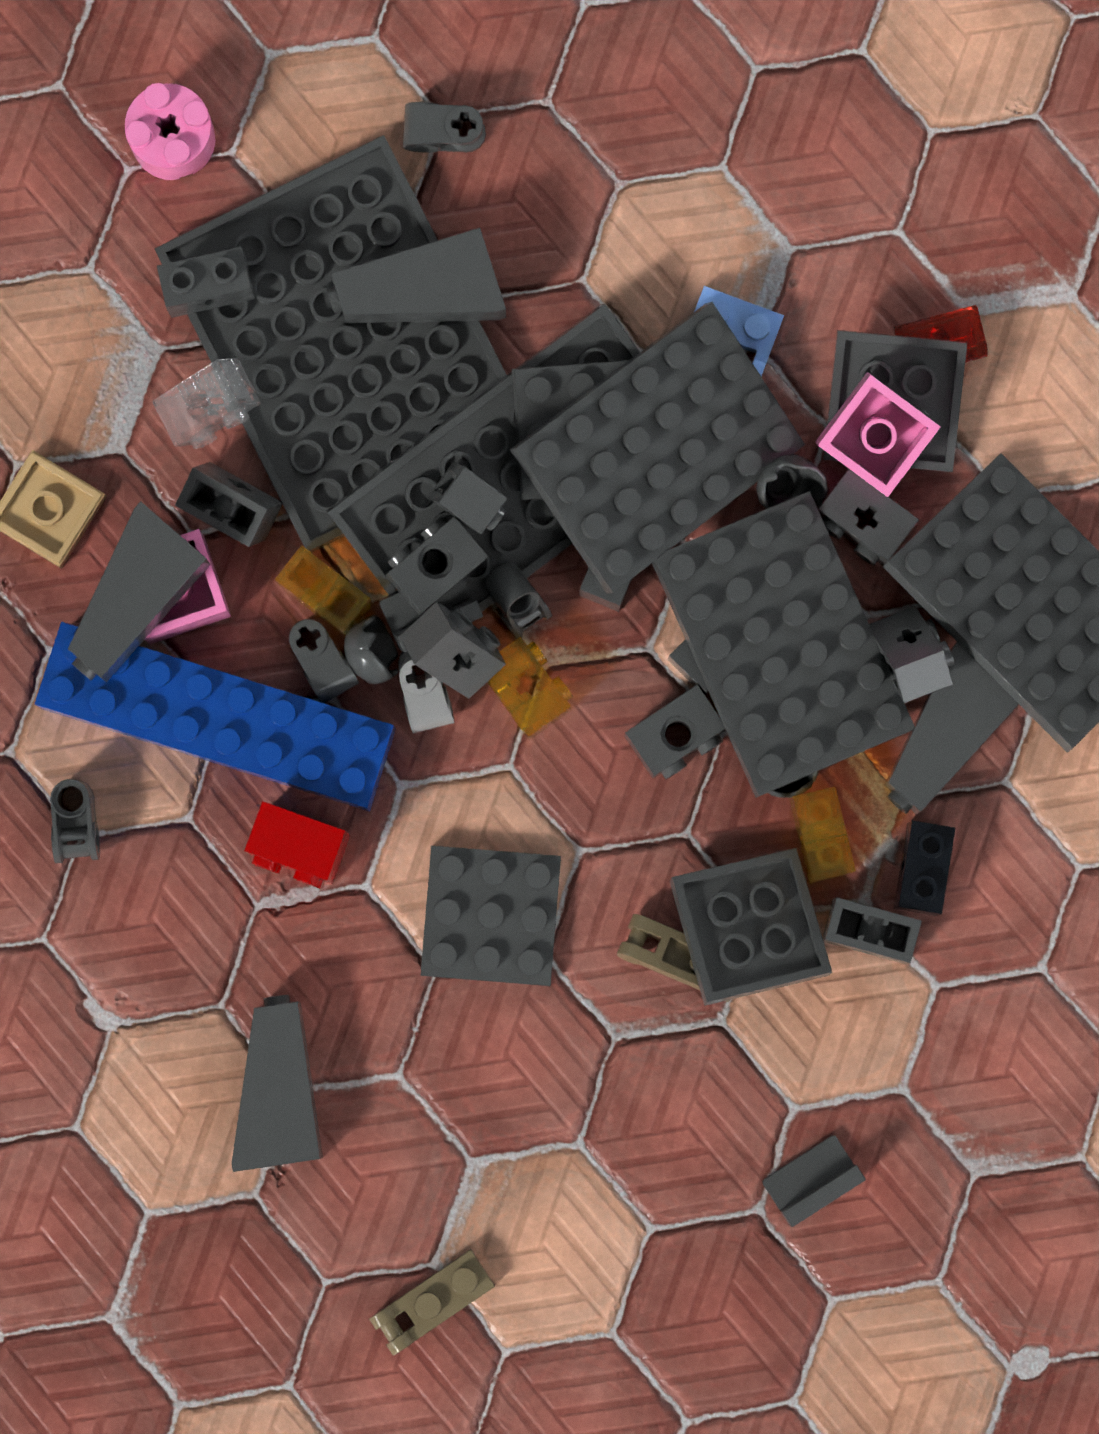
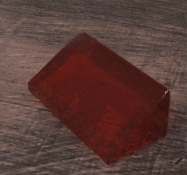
[893,305,988,363]

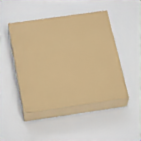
[0,450,107,569]

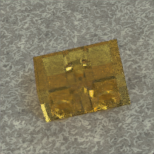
[275,545,373,637]
[487,636,573,740]
[789,787,856,884]

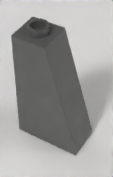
[327,228,506,323]
[68,501,211,682]
[884,642,1019,815]
[232,995,323,1172]

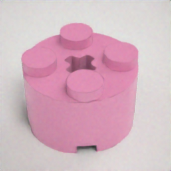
[125,83,216,180]

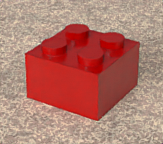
[244,801,350,889]

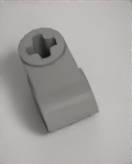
[398,651,455,734]

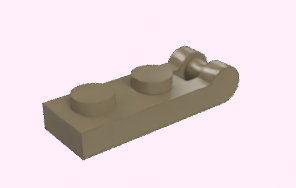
[617,914,730,1002]
[369,1249,495,1356]

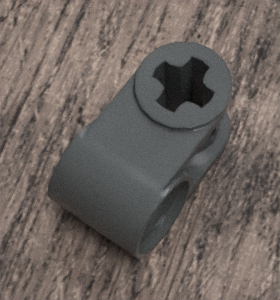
[403,102,486,153]
[485,563,553,641]
[289,619,359,703]
[50,779,100,864]

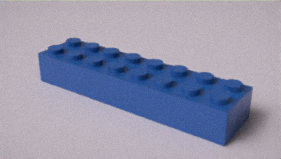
[34,622,396,812]

